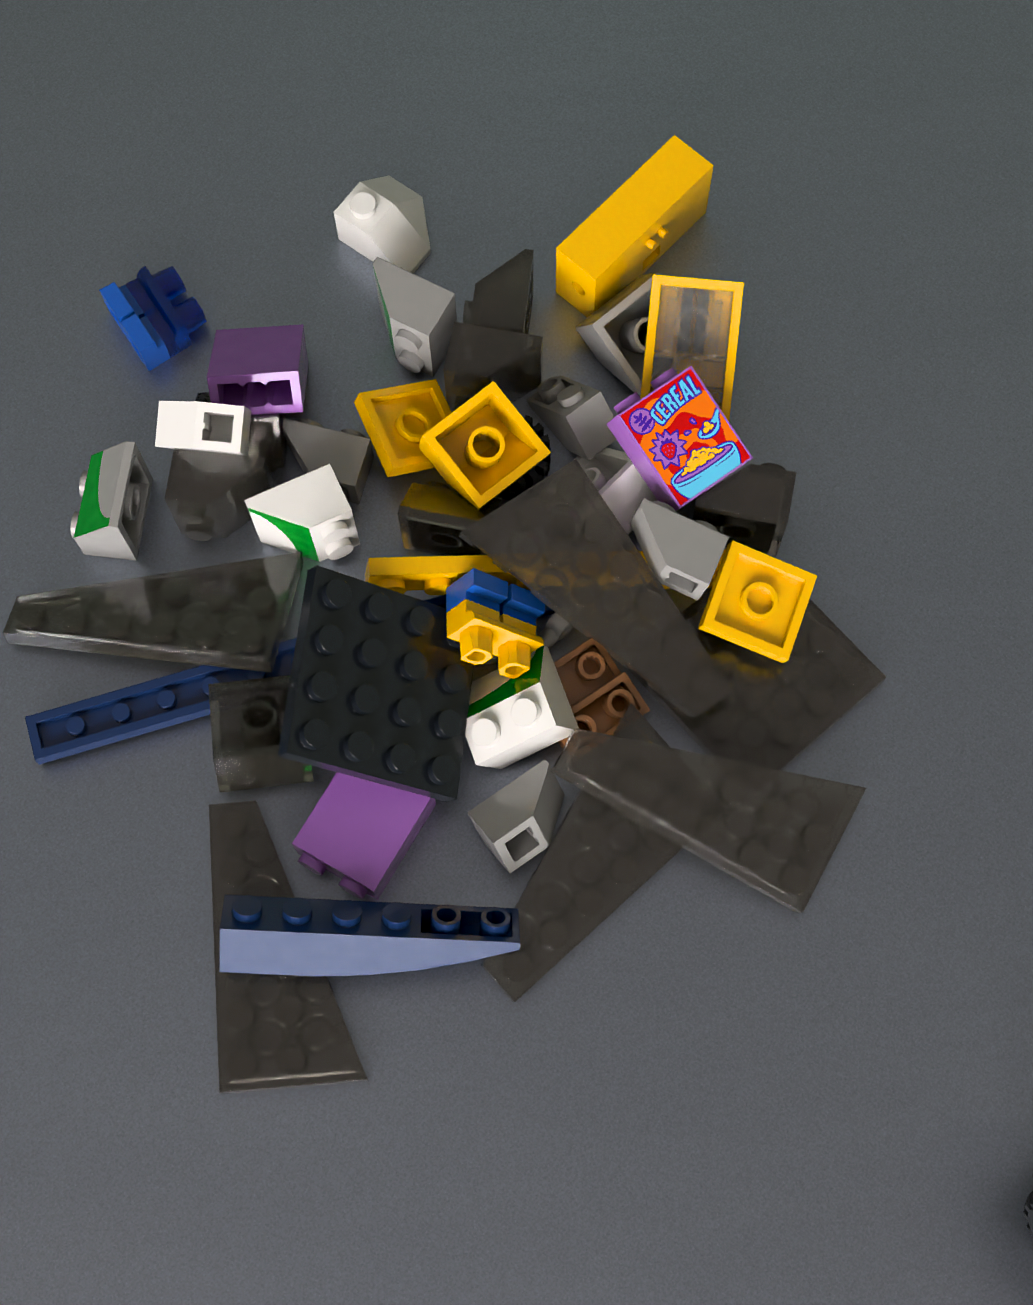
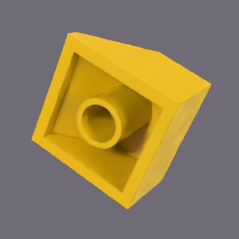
[419,381,551,510]

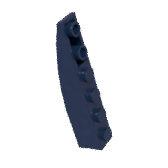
[219,894,520,976]

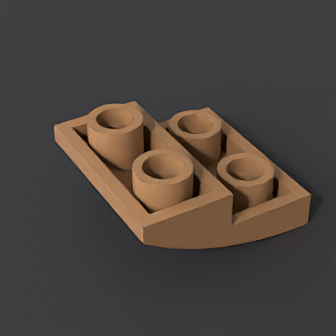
[554,635,650,762]

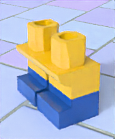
[446,568,545,679]

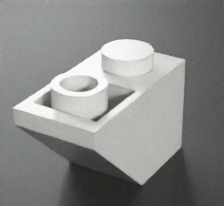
[155,401,252,456]

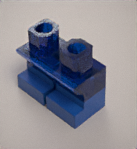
[99,266,207,371]

